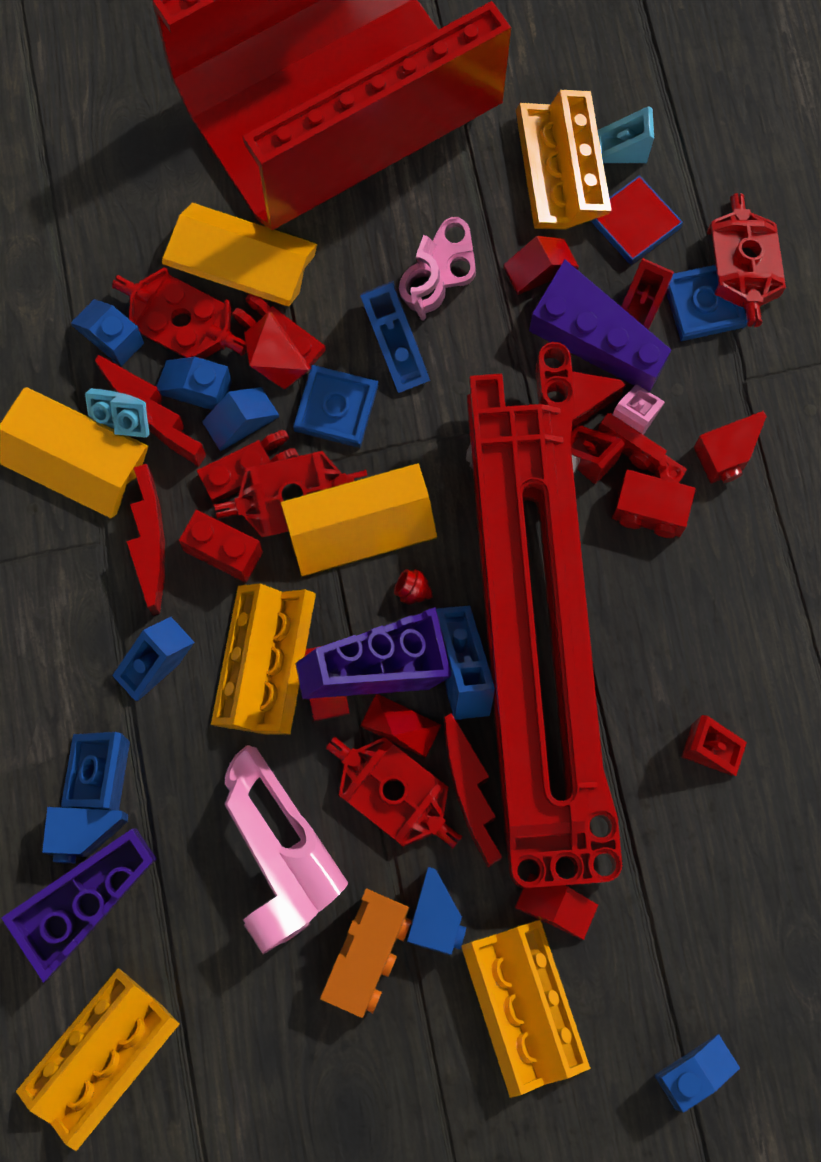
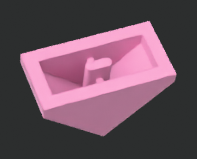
[612,385,665,435]

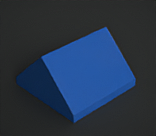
[61,732,130,810]

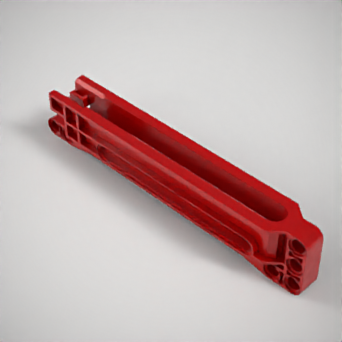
[467,342,622,888]

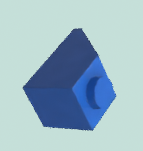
[71,299,144,367]
[157,357,232,410]
[112,617,195,701]
[42,807,128,864]
[407,867,466,955]
[654,1034,740,1113]

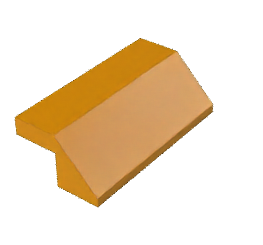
[516,90,611,229]
[162,203,317,307]
[0,387,149,518]
[281,463,437,577]
[211,583,316,735]
[461,920,590,1098]
[16,968,180,1151]

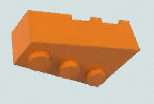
[320,888,412,1018]

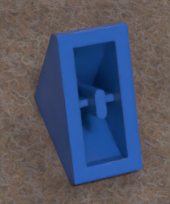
[202,387,280,452]

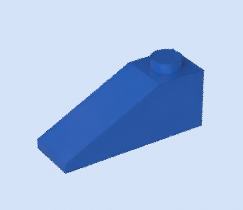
[360,281,430,393]
[436,606,495,720]

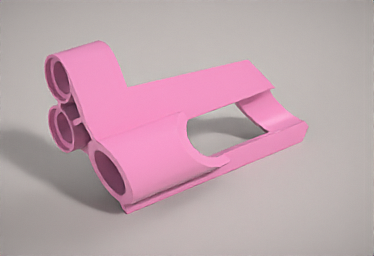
[399,217,476,320]
[225,745,348,954]

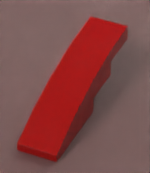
[95,355,206,467]
[127,464,165,616]
[444,713,502,868]

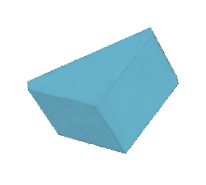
[598,106,654,163]

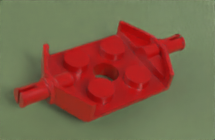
[707,193,786,327]
[112,267,247,359]
[214,451,368,537]
[326,736,463,849]

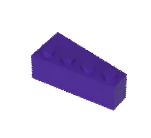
[529,259,671,392]
[295,607,451,699]
[1,828,157,983]

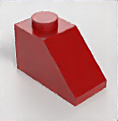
[694,411,767,483]

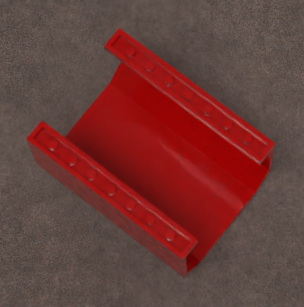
[152,0,512,230]

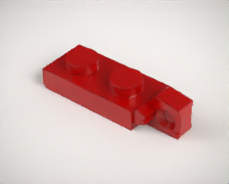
[598,413,687,483]

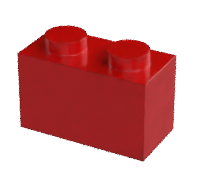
[612,469,696,538]
[179,510,263,583]

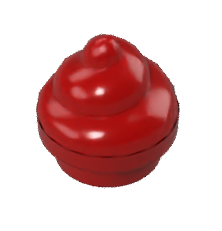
[394,569,432,605]

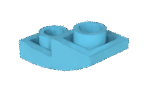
[85,388,150,438]

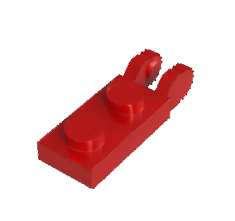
[232,294,326,375]
[196,430,299,503]

